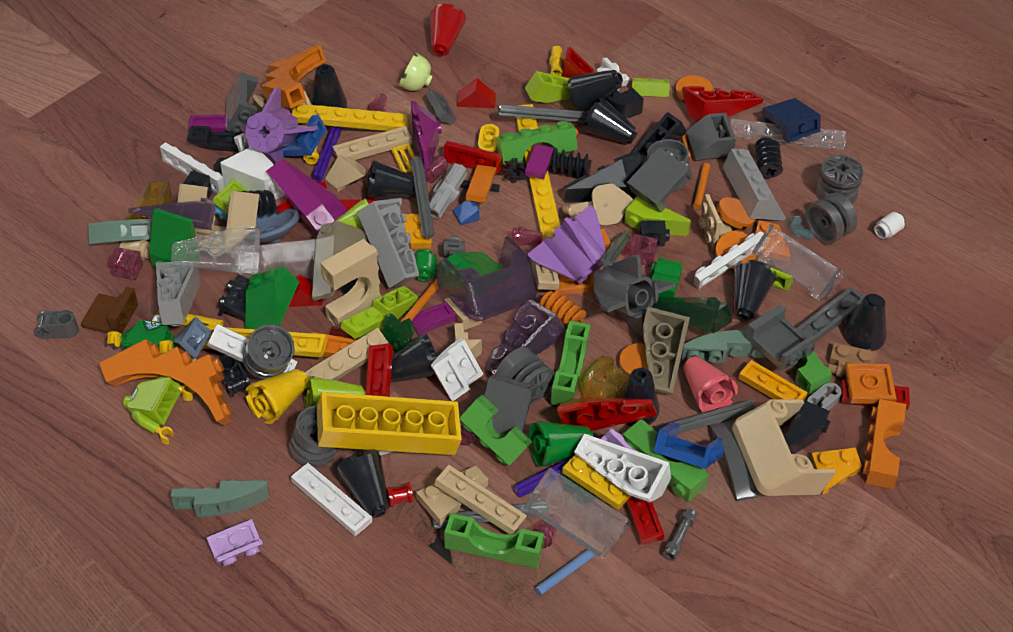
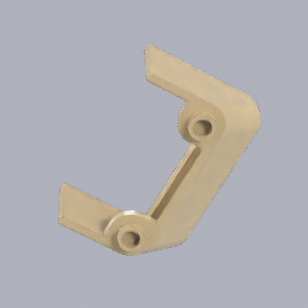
[176,184,259,254]
[732,399,836,496]

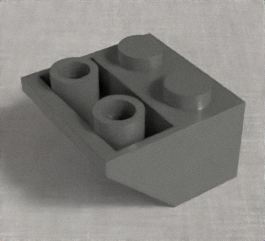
[686,113,736,160]

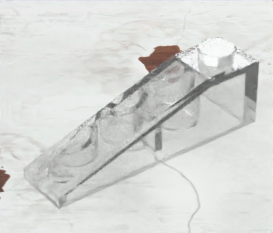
[171,226,260,274]

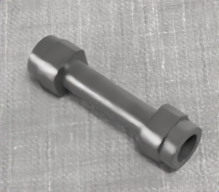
[663,508,697,561]

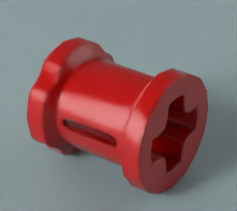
[386,482,414,508]

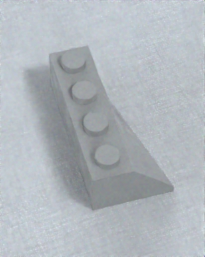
[723,149,786,220]
[357,198,419,288]

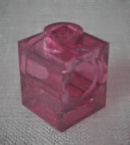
[626,234,658,267]
[108,247,143,280]

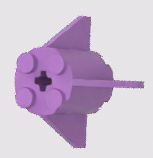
[240,88,318,164]
[527,205,606,284]

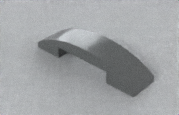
[709,421,759,501]

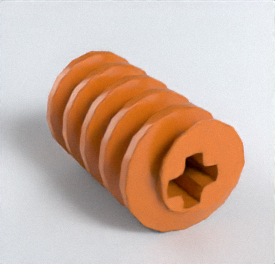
[539,290,586,330]

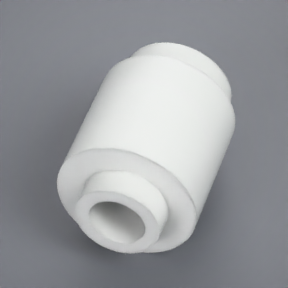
[874,212,905,239]

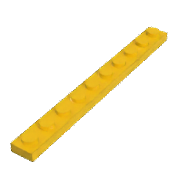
[515,104,560,242]

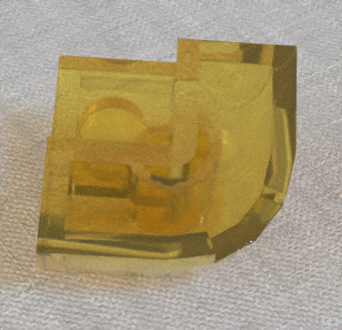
[578,355,630,398]

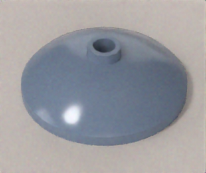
[246,208,300,243]

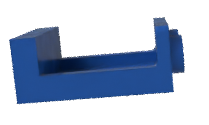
[283,115,327,156]
[654,422,724,469]

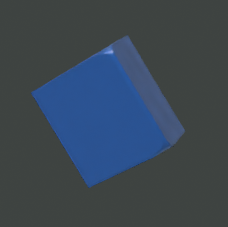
[453,200,479,225]

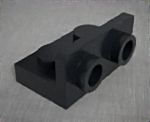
[217,274,249,321]

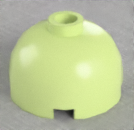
[399,53,433,91]

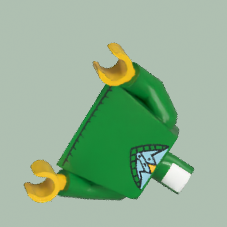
[107,315,177,354]

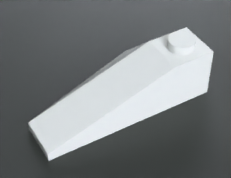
[574,434,671,502]

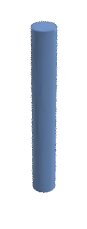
[535,548,596,596]

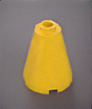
[246,369,307,424]

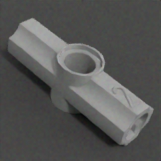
[429,163,468,220]

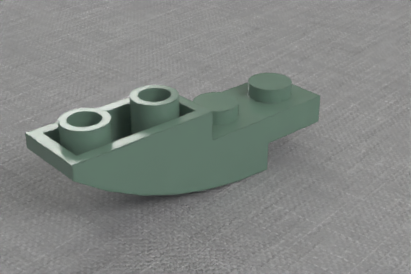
[88,219,152,245]
[681,330,767,363]
[171,480,270,517]

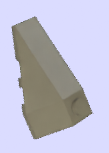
[312,221,368,301]
[643,307,690,395]

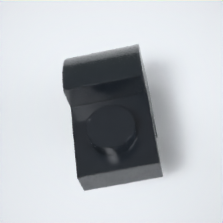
[606,88,644,119]

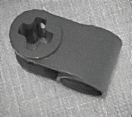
[34,310,79,339]

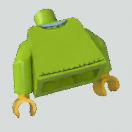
[123,376,195,444]

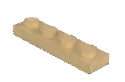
[332,126,413,160]
[304,328,388,381]
[434,465,527,534]

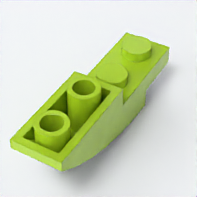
[340,285,418,339]

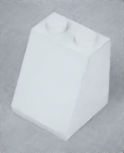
[220,147,284,200]

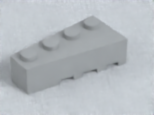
[156,261,201,326]

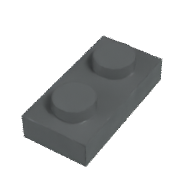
[426,89,456,125]

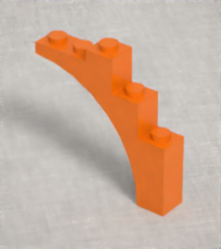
[261,44,326,109]
[99,339,233,426]

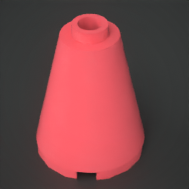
[683,356,738,412]

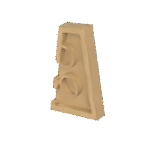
[416,465,488,526]

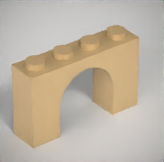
[320,239,381,332]

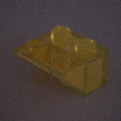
[126,180,173,220]

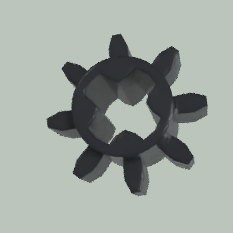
[501,158,526,183]

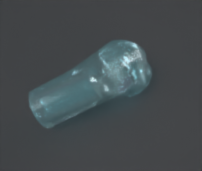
[789,216,815,241]

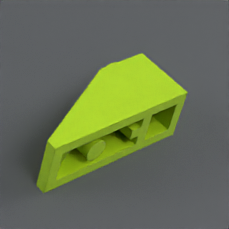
[525,71,572,103]
[624,196,691,236]

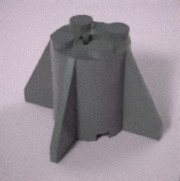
[593,255,675,338]

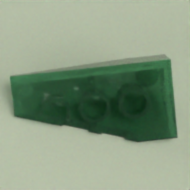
[651,297,733,333]

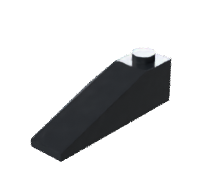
[563,151,642,203]

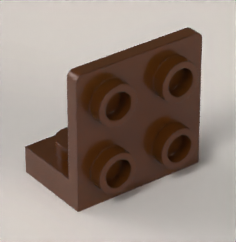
[81,286,138,334]

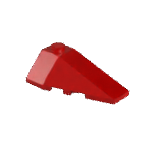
[682,86,764,123]
[557,397,657,431]

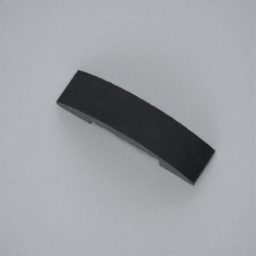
[187,126,242,152]

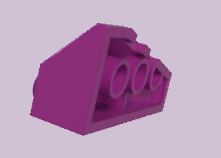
[410,101,442,169]
[266,159,347,236]

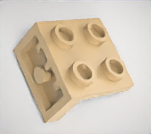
[699,194,732,251]

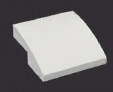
[431,338,484,401]

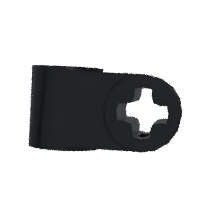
[219,354,251,398]

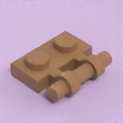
[828,342,877,378]

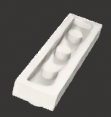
[160,142,225,194]
[693,231,766,290]
[207,324,297,373]
[291,463,372,536]

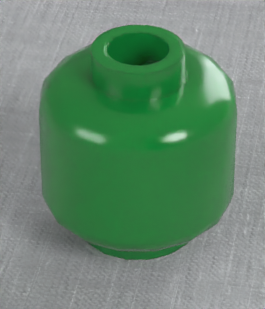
[414,249,437,282]

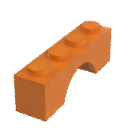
[863,399,906,489]

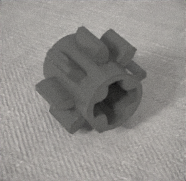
[444,236,465,256]

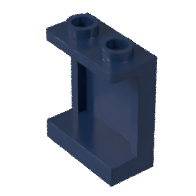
[762,98,821,143]

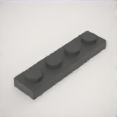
[796,287,864,343]

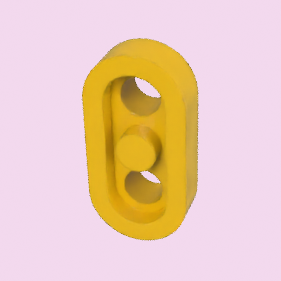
[478,124,499,153]

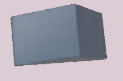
[172,317,211,358]

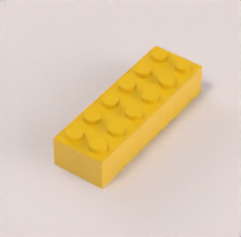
[317,392,462,455]

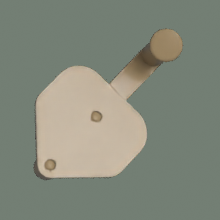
[562,183,633,225]

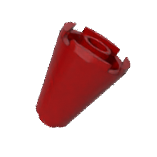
[430,3,466,56]

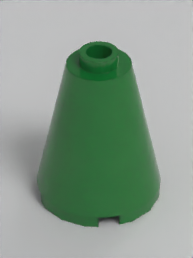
[528,421,594,467]

